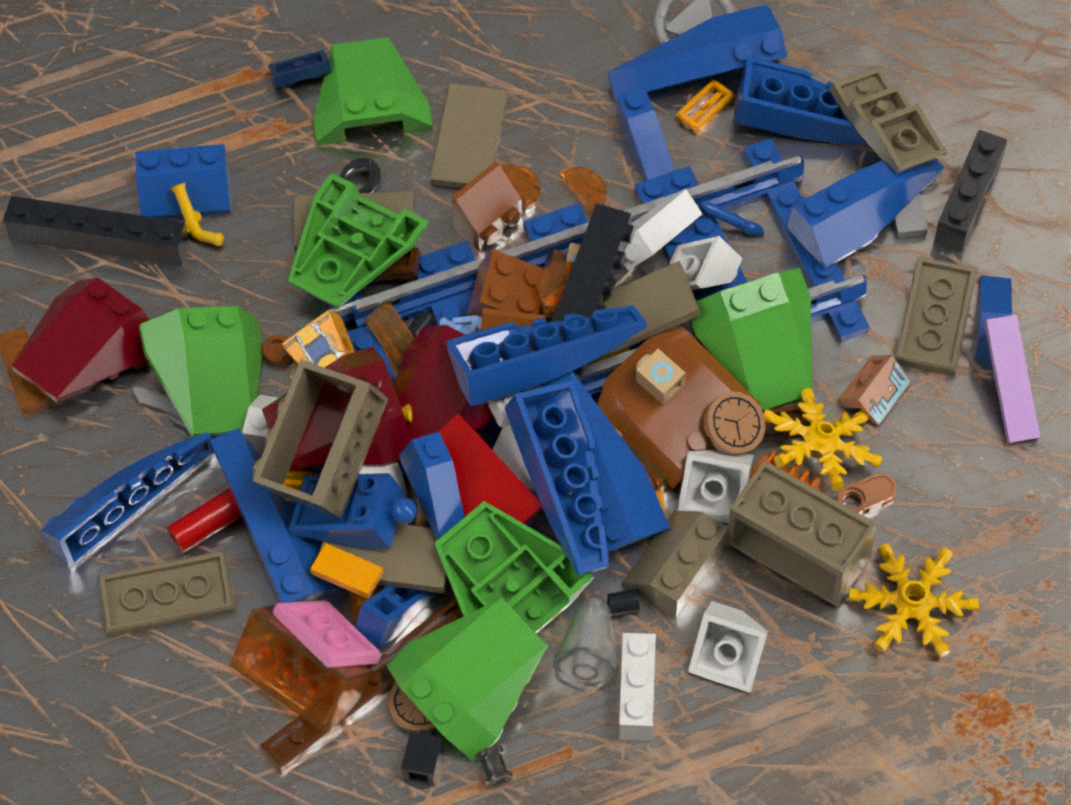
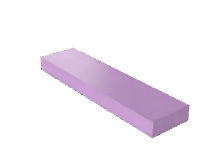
[984,315,1041,444]

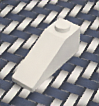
[623,188,702,270]

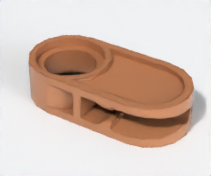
[837,473,897,516]

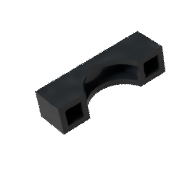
[934,130,1007,252]

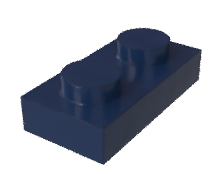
[268,50,332,87]

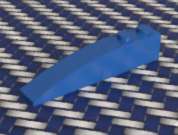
[607,4,788,101]
[733,56,869,145]
[787,159,945,269]
[446,305,647,406]
[541,371,670,553]
[504,380,609,576]
[209,428,343,603]
[40,432,214,569]

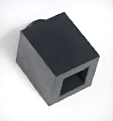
[401,730,444,787]

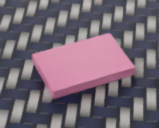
[272,600,382,668]

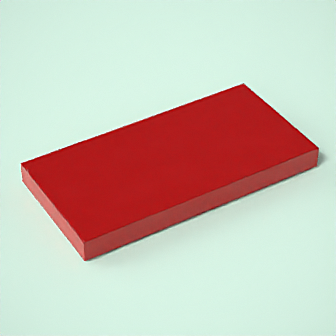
[438,414,543,525]

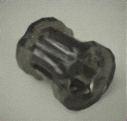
[475,745,513,789]

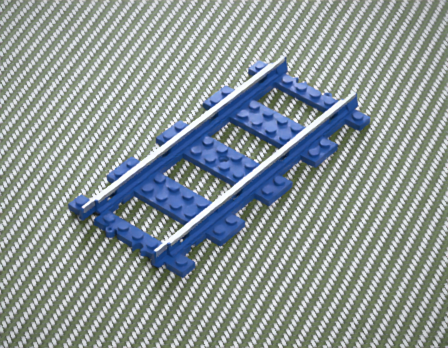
[324,139,869,485]

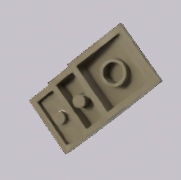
[829,66,947,173]

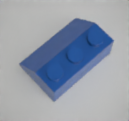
[135,144,231,219]

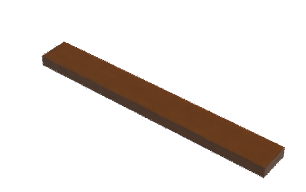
[261,598,463,773]

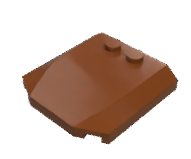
[597,327,761,491]

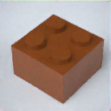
[467,249,549,317]

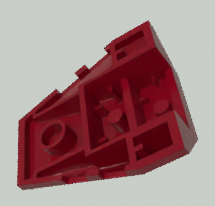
[12,277,149,402]
[394,325,524,442]
[262,347,410,467]

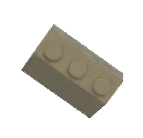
[622,510,728,617]

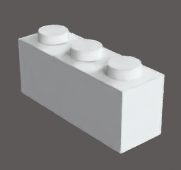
[619,633,656,741]

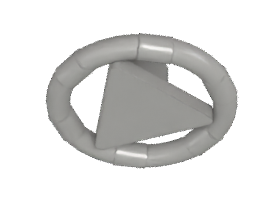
[654,0,735,45]

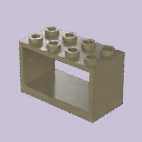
[252,360,388,518]
[727,460,877,607]

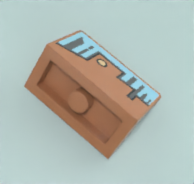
[838,355,911,425]

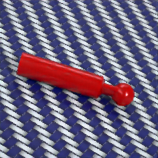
[166,467,310,554]

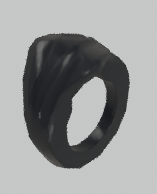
[339,158,381,193]

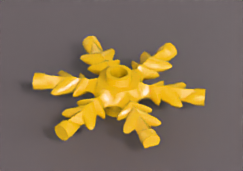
[764,388,883,490]
[848,543,979,657]

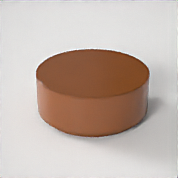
[261,335,292,367]

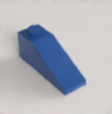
[616,88,675,180]
[975,275,1012,358]
[398,432,464,540]
[355,586,438,649]

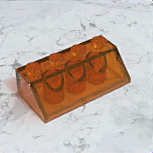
[229,604,372,734]

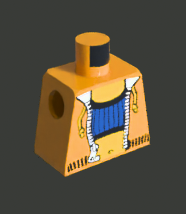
[282,310,355,368]

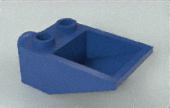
[288,473,417,550]

